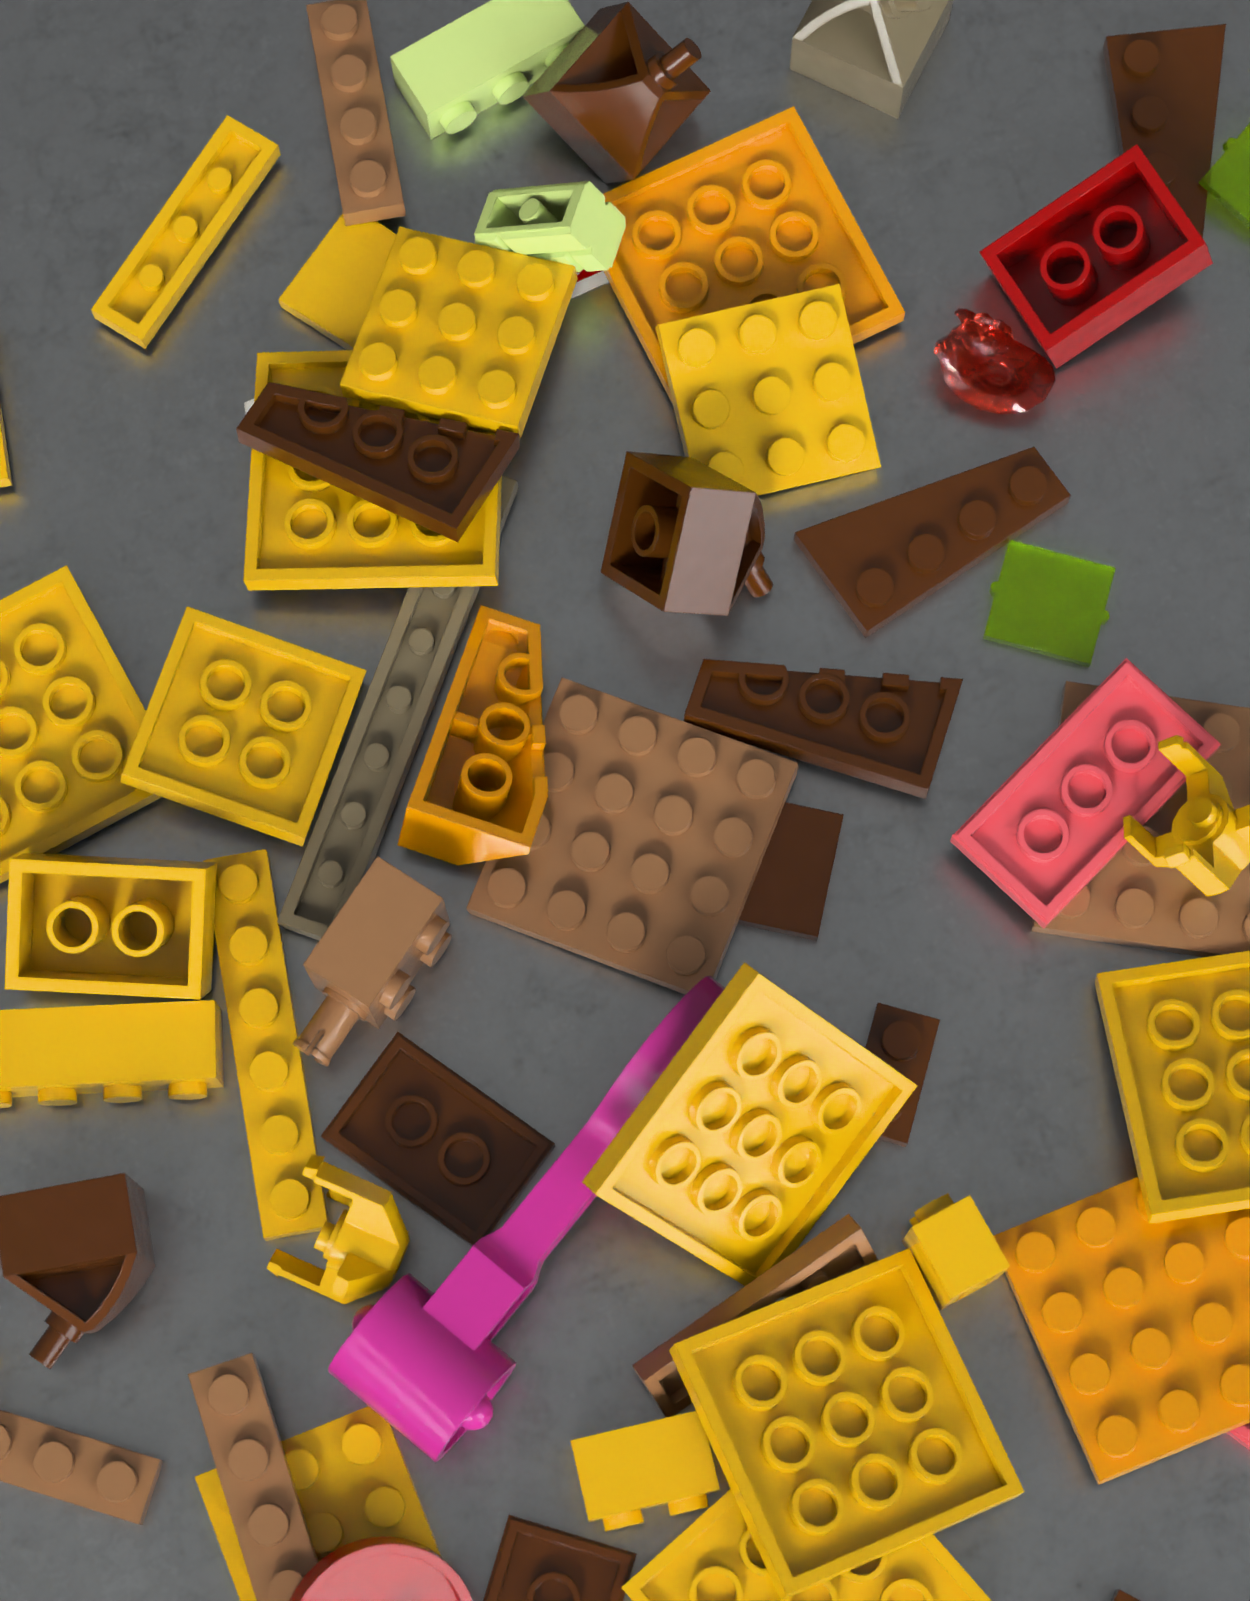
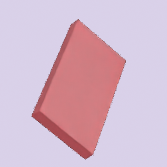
[950,658,1221,929]

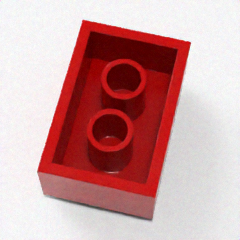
[979,144,1213,369]

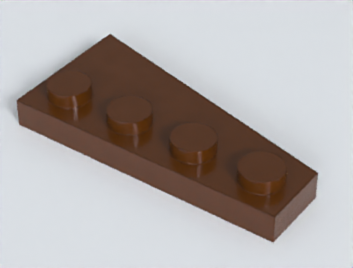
[1103,24,1226,238]
[236,382,520,542]
[794,447,1071,638]
[683,659,963,799]

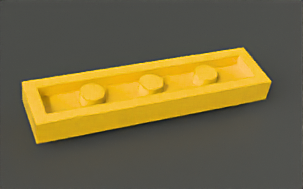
[91,115,281,349]

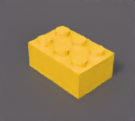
[5,853,217,1000]

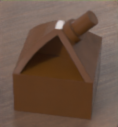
[523,2,711,184]
[600,451,773,616]
[0,1173,155,1370]

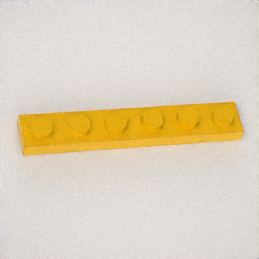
[203,849,329,1241]

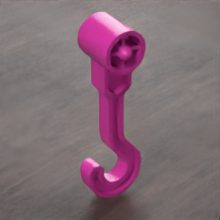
[328,976,725,1462]

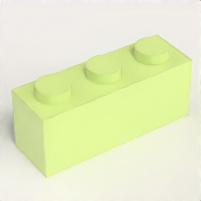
[390,0,585,140]

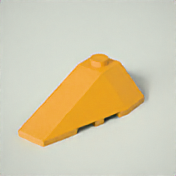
[397,605,548,865]

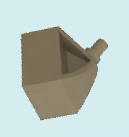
[790,0,953,119]

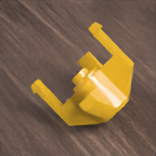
[1123,735,1250,897]
[267,1155,410,1304]

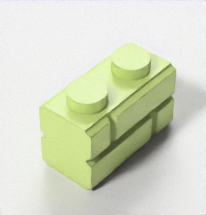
[474,181,626,272]

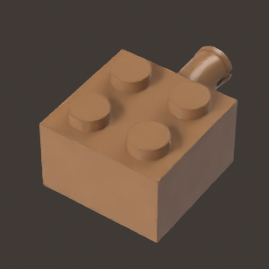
[293,856,452,1067]

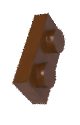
[865,1003,940,1147]

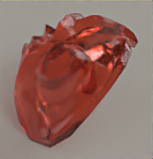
[933,308,1056,415]

